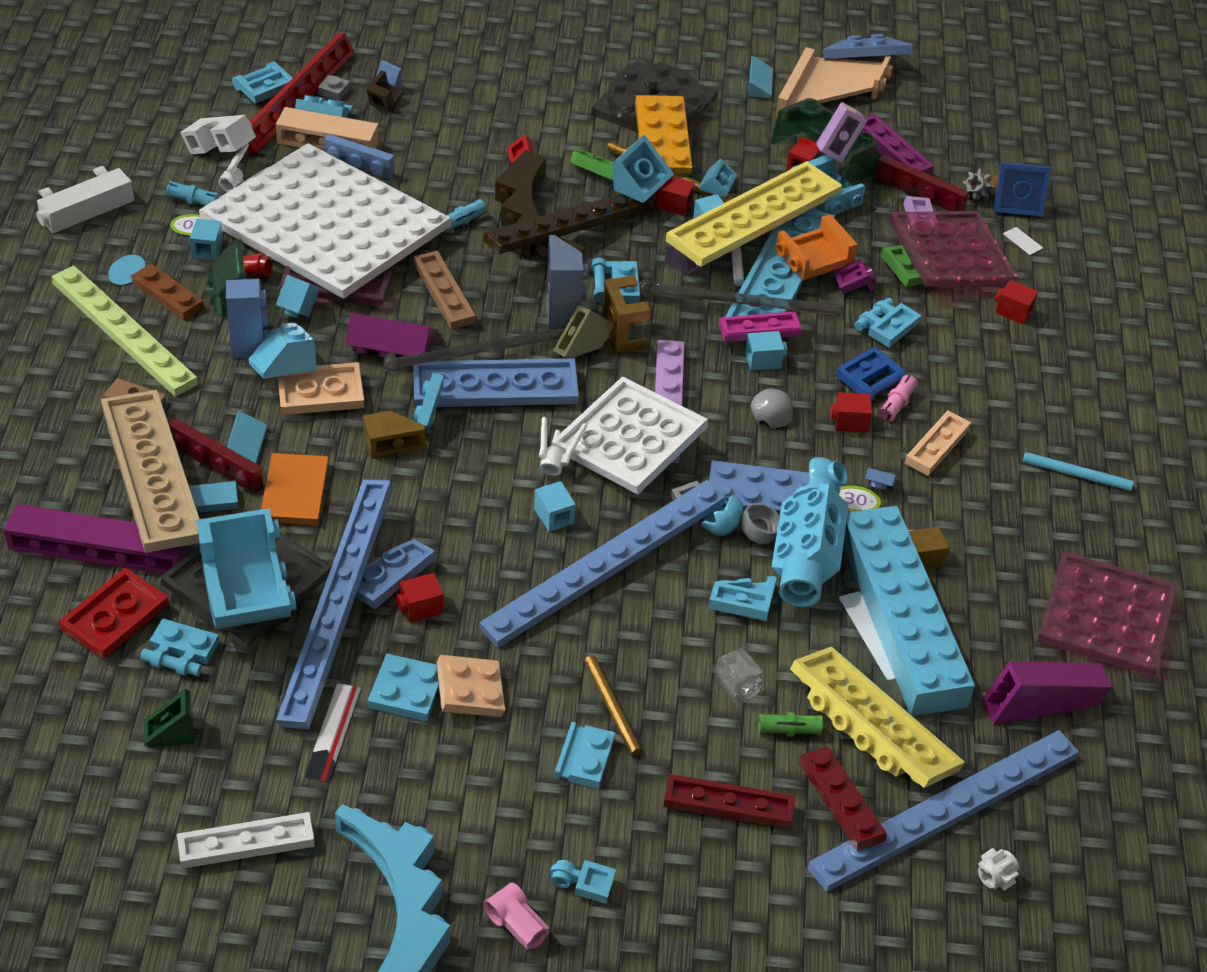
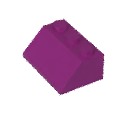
[345,313,439,362]

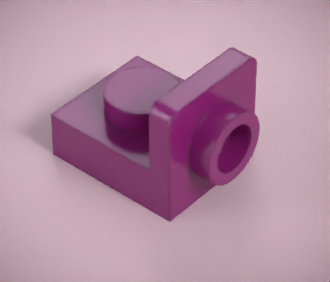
[833,259,876,294]

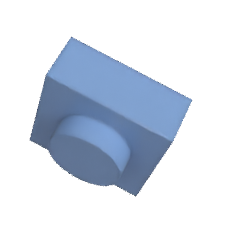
[865,468,897,490]

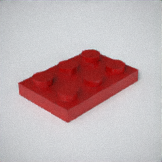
[58,568,169,659]

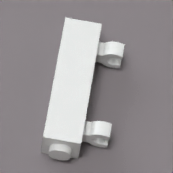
[36,166,134,233]

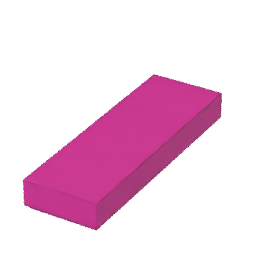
[718,311,802,342]

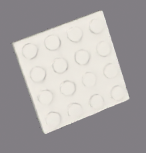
[552,377,709,494]

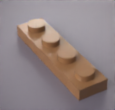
[413,251,476,330]

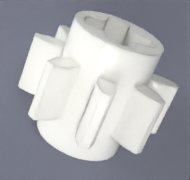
[978,848,1019,891]

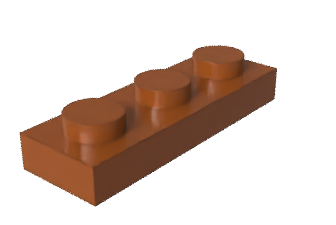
[131,263,204,320]

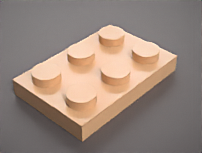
[278,362,364,415]

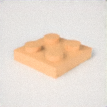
[437,655,505,717]

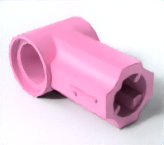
[483,882,550,950]

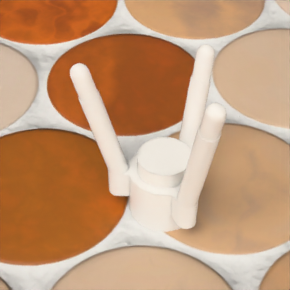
[218,143,268,192]
[539,417,587,476]

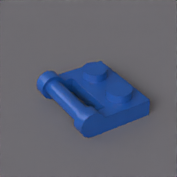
[836,347,907,401]

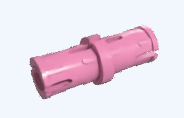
[879,375,918,422]

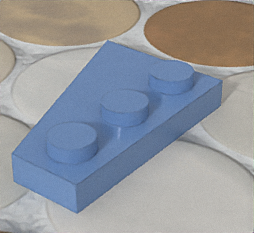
[355,539,436,609]

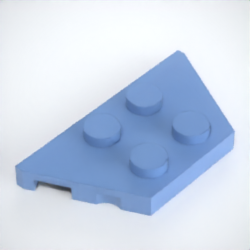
[823,34,912,59]

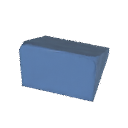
[376,60,402,88]

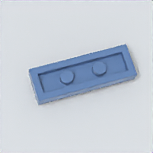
[324,134,394,180]

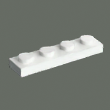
[177,812,315,869]

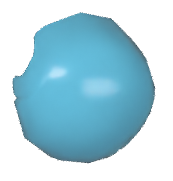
[701,495,743,536]

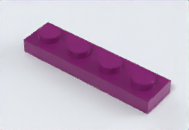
[860,114,934,174]

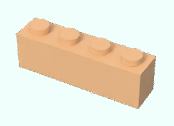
[276,107,379,152]

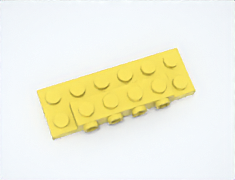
[790,646,965,788]

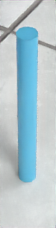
[1022,452,1134,491]

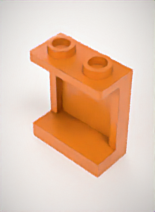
[776,214,858,280]

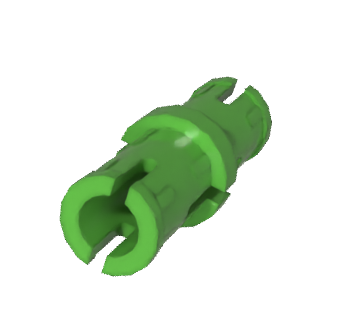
[758,712,823,737]

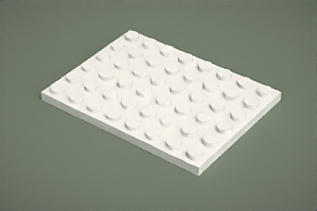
[199,143,451,299]

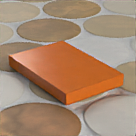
[261,453,329,526]

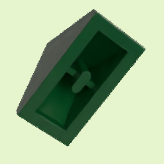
[144,689,194,747]

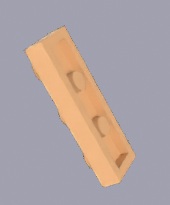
[905,410,971,476]

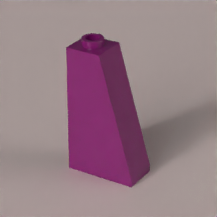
[982,661,1112,724]

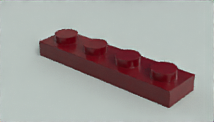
[875,155,969,216]
[168,418,263,493]
[799,746,887,851]
[663,774,795,829]

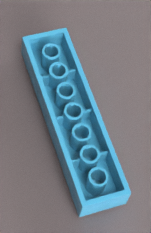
[843,506,975,716]

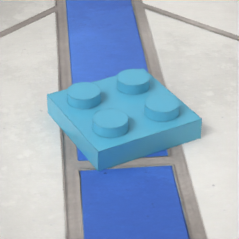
[368,653,440,722]

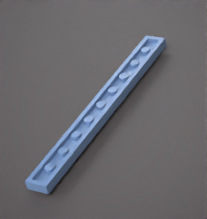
[276,479,393,729]
[479,480,726,648]
[808,730,1079,892]

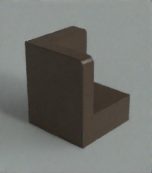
[366,70,404,113]

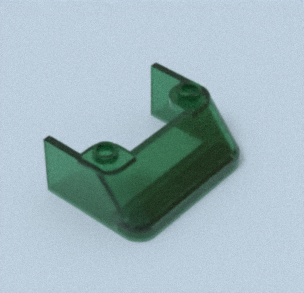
[770,98,883,189]

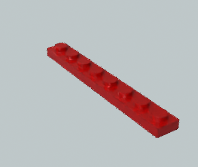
[247,32,355,154]

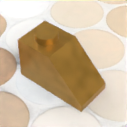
[363,411,426,458]

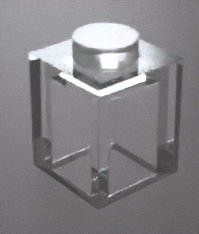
[715,647,763,702]

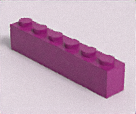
[4,504,190,577]

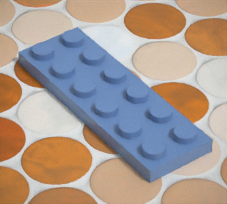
[413,358,579,407]

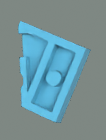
[708,576,777,621]

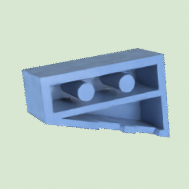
[226,279,269,359]

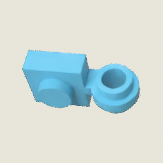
[549,860,616,904]

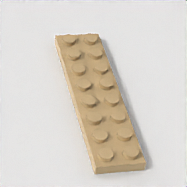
[101,390,200,553]

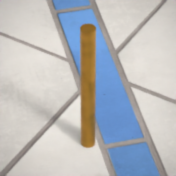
[584,655,642,757]

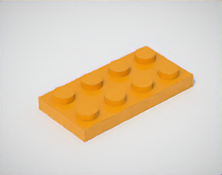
[635,95,692,174]

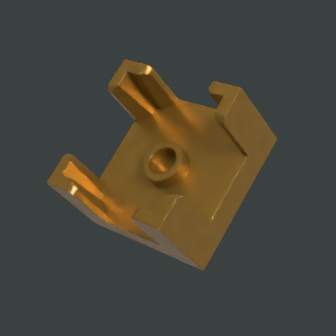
[602,275,650,354]

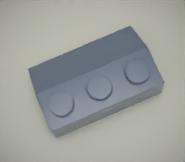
[547,235,588,330]

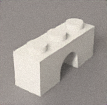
[180,115,256,154]

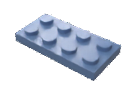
[709,460,810,515]

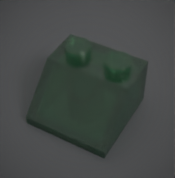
[208,239,245,316]

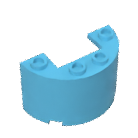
[196,508,296,630]

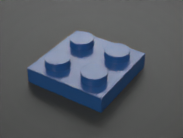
[993,162,1051,216]

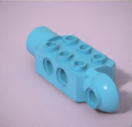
[771,457,849,607]

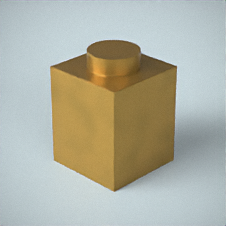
[908,527,950,570]

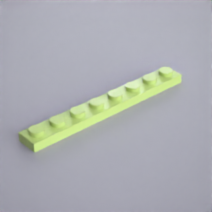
[51,265,198,397]

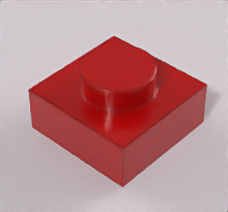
[507,135,535,164]

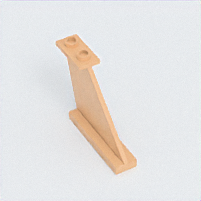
[776,47,893,119]

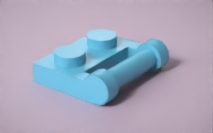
[232,61,293,104]
[591,257,640,303]

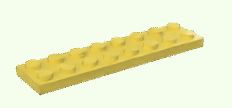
[665,161,842,267]

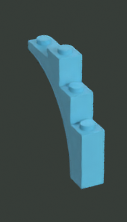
[335,804,450,972]

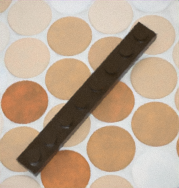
[483,194,652,254]

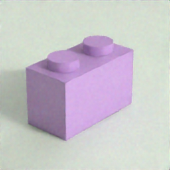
[816,102,867,163]

